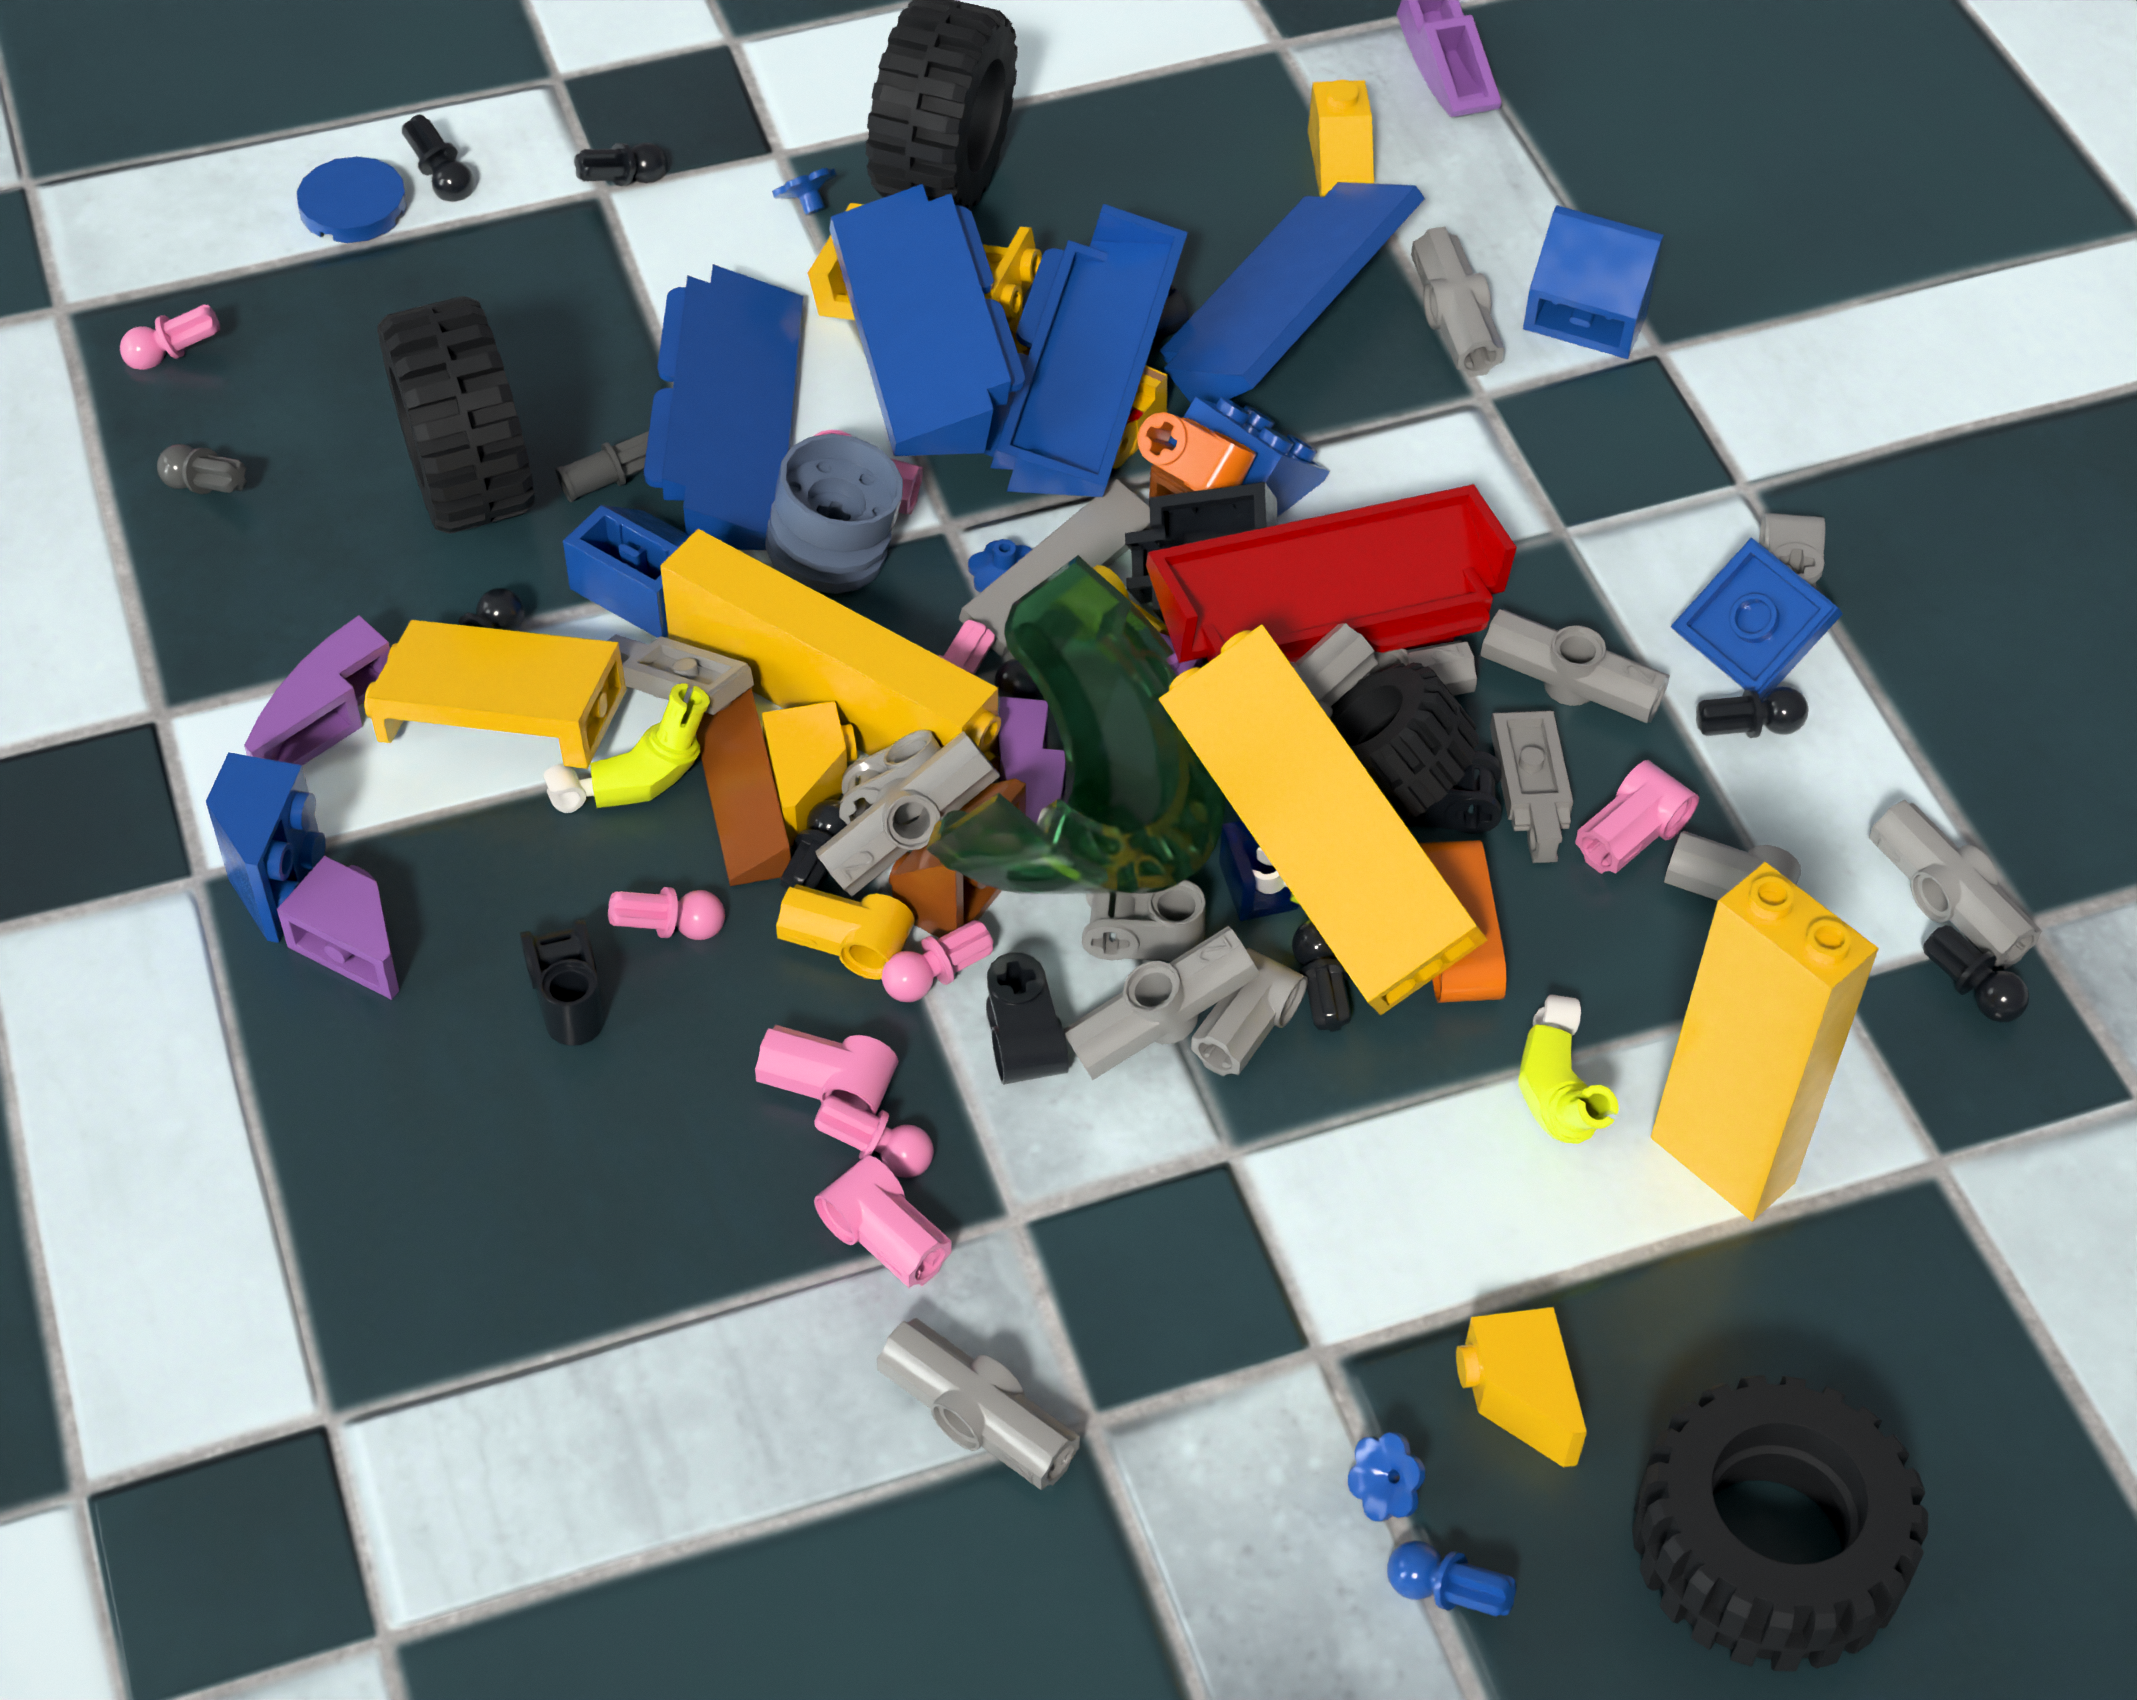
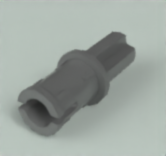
[555,431,649,502]

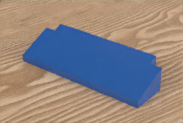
[1160,182,1425,404]
[829,184,1025,456]
[984,204,1188,497]
[644,264,804,550]

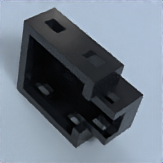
[1125,482,1278,624]

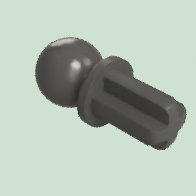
[157,444,247,494]

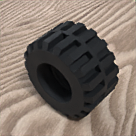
[1330,662,1479,822]

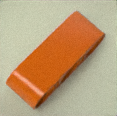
[1419,840,1506,1003]

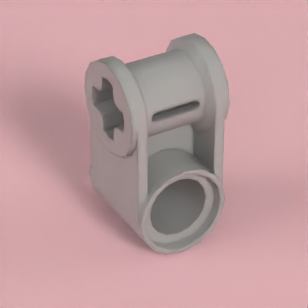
[1759,513,1825,589]
[839,730,942,825]
[1081,875,1205,962]

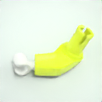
[543,683,710,813]
[1518,995,1619,1144]

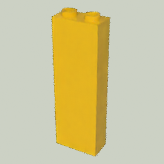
[660,529,1001,771]
[1159,624,1488,1015]
[1650,862,1879,1222]

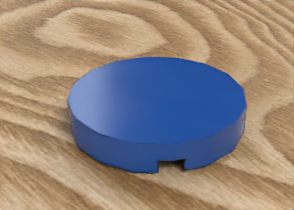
[296,156,407,243]

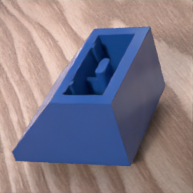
[1523,205,1664,359]
[1169,397,1330,517]
[563,505,690,638]
[206,752,326,943]

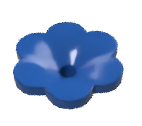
[772,168,837,216]
[968,539,1032,593]
[1348,1432,1425,1522]

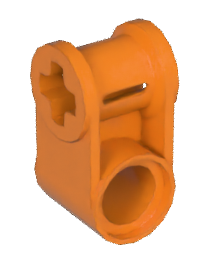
[1137,412,1257,491]

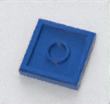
[1670,537,1843,701]

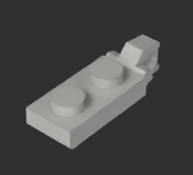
[607,635,754,715]
[1490,711,1573,863]

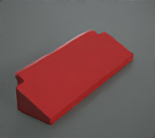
[1146,484,1517,663]

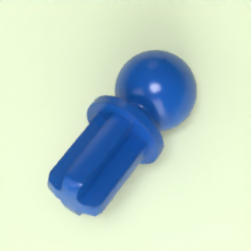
[1387,1541,1517,1616]

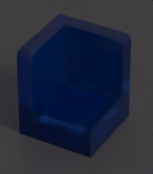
[1219,820,1299,921]

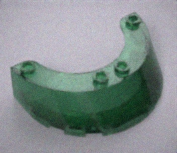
[926,555,1225,894]

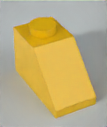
[1308,80,1374,197]
[762,701,857,846]
[1456,1307,1587,1467]

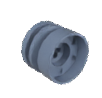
[765,434,903,594]

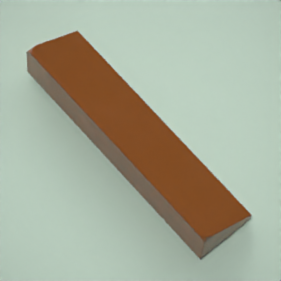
[696,688,791,886]

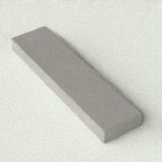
[959,479,1153,657]

